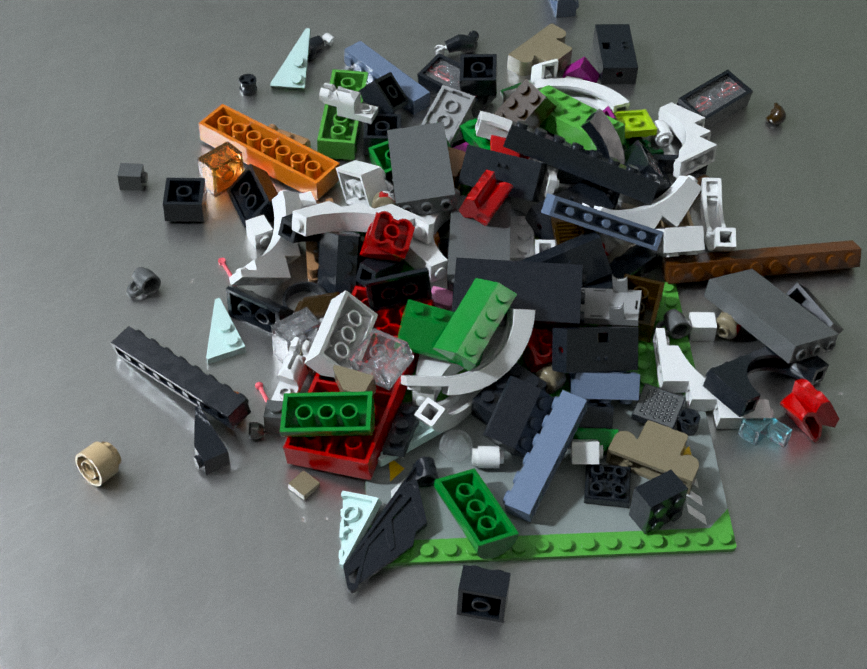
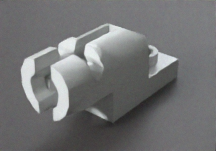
[319,83,378,124]
[271,337,312,401]

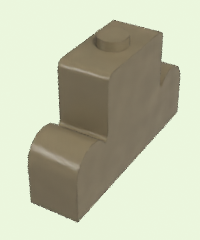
[507,23,572,76]
[606,421,699,495]

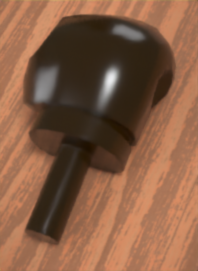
[766,103,786,126]

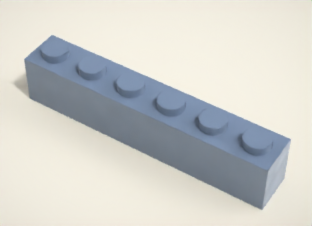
[344,41,430,115]
[541,193,663,251]
[503,390,587,523]

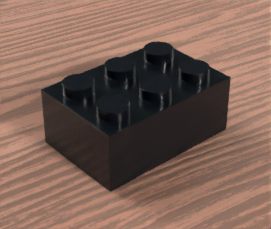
[471,362,547,425]

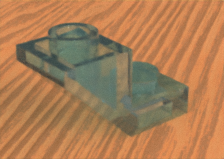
[738,418,792,448]

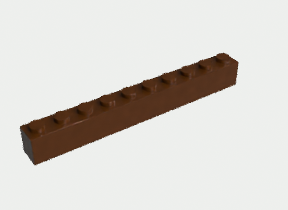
[662,240,862,284]

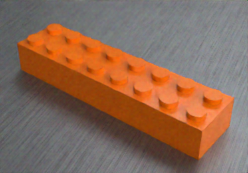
[198,104,340,201]

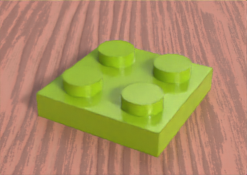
[613,109,657,138]

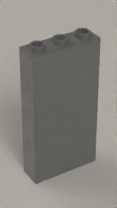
[387,122,457,215]
[447,195,511,290]
[704,269,839,364]

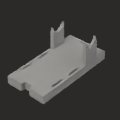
[421,85,476,146]
[580,274,642,326]

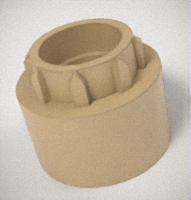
[75,441,121,486]

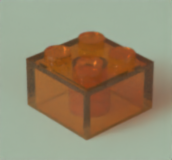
[198,141,244,198]

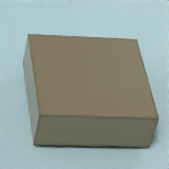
[288,470,320,501]

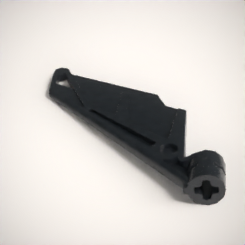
[343,457,439,594]

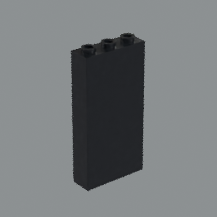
[452,257,586,330]

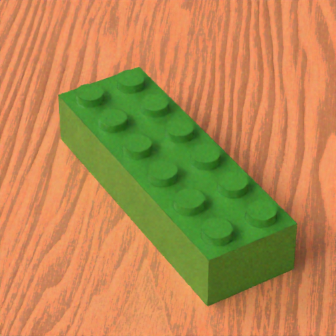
[317,69,368,160]
[539,85,625,150]

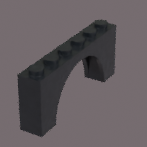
[278,214,405,286]
[703,346,829,417]

